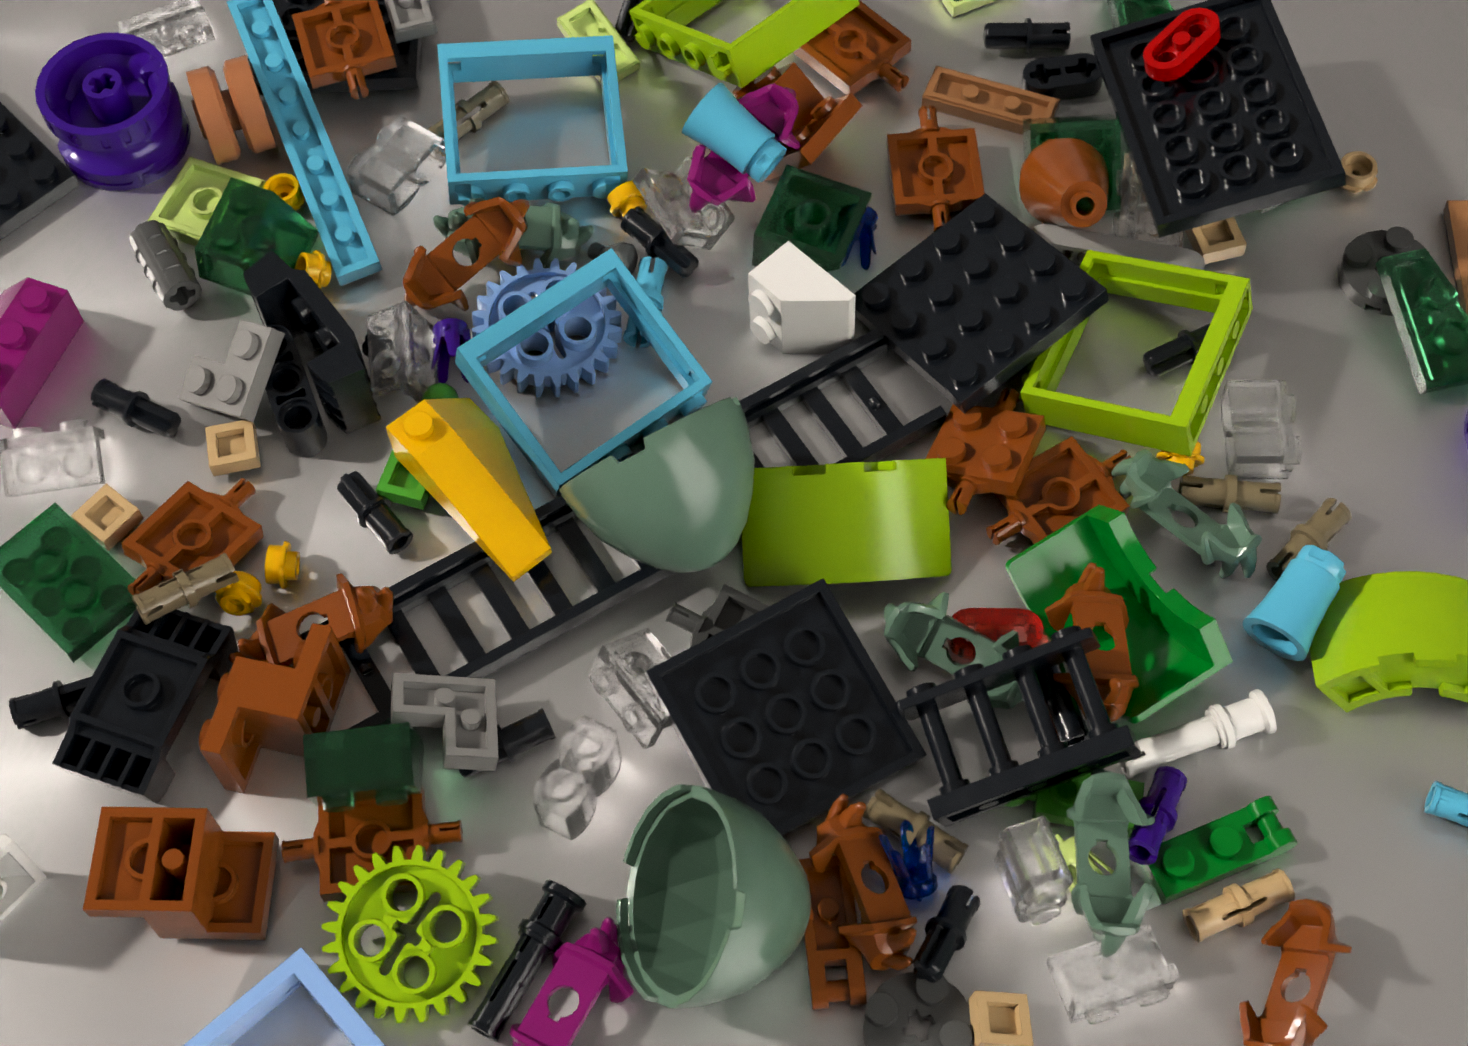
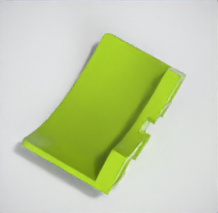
[742,458,952,587]
[1309,571,1468,713]

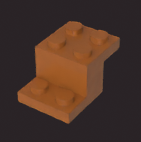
[709,62,862,182]
[199,623,351,794]
[83,807,279,940]

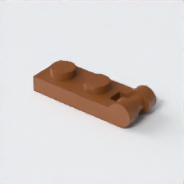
[799,855,867,1010]

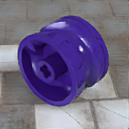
[35,32,191,191]

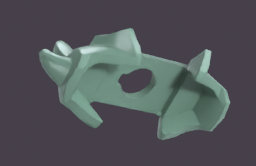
[433,198,594,268]
[1111,449,1262,579]
[884,592,1043,709]
[1067,768,1161,958]

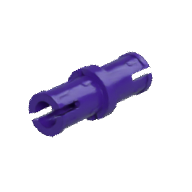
[1128,766,1187,865]

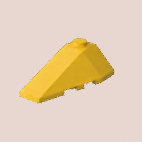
[385,398,552,582]

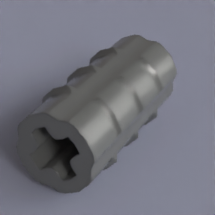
[129,220,202,311]

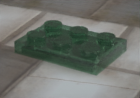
[0,503,137,663]

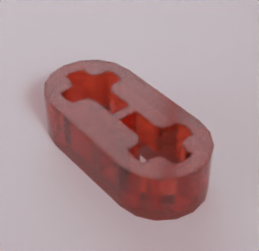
[947,608,1044,659]

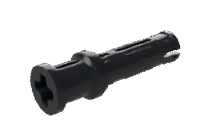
[467,880,587,1042]

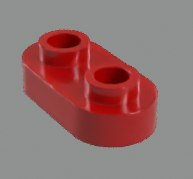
[1143,8,1221,82]

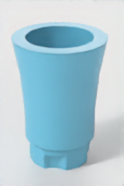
[682,82,787,183]
[1242,545,1346,661]

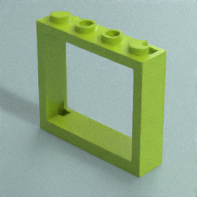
[629,0,860,88]
[1019,250,1253,457]

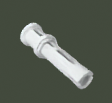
[1119,689,1277,779]

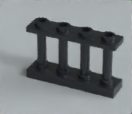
[895,626,1142,827]

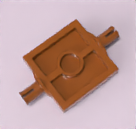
[292,0,397,100]
[793,0,911,95]
[886,105,985,232]
[925,388,1046,515]
[986,436,1131,545]
[121,478,264,600]
[281,784,463,902]

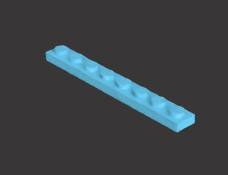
[226,0,383,286]

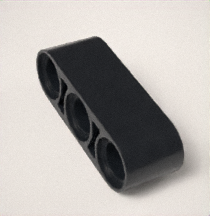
[265,324,328,458]

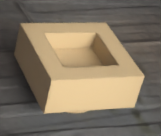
[1185,217,1247,264]
[205,420,261,476]
[71,483,144,551]
[968,990,1034,1046]

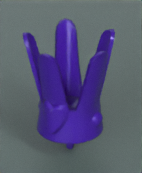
[431,318,471,383]

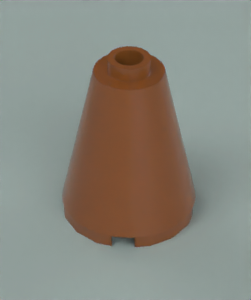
[1019,138,1109,228]

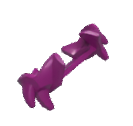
[687,84,801,213]
[509,917,634,1046]

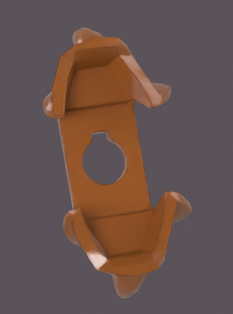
[403,197,530,312]
[1044,562,1139,722]
[228,574,393,668]
[809,794,918,971]
[1239,899,1352,1046]

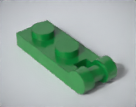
[1142,796,1298,905]

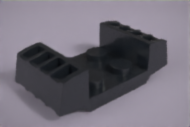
[243,250,382,434]
[52,609,238,804]

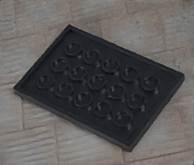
[1090,0,1346,238]

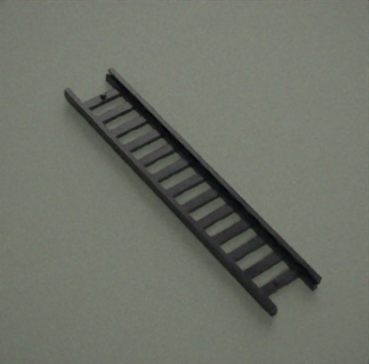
[300,327,947,749]

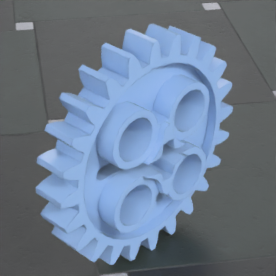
[472,258,622,398]

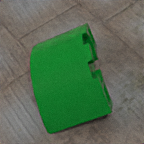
[1005,504,1233,724]

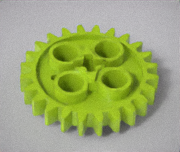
[322,845,499,1023]

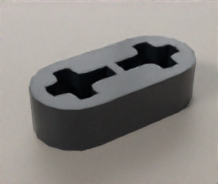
[1021,53,1103,101]

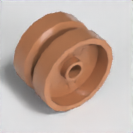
[186,55,277,165]

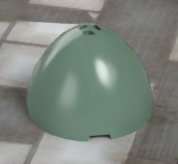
[559,397,755,573]
[616,784,811,1009]

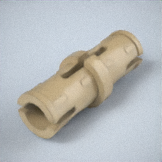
[1182,868,1295,942]

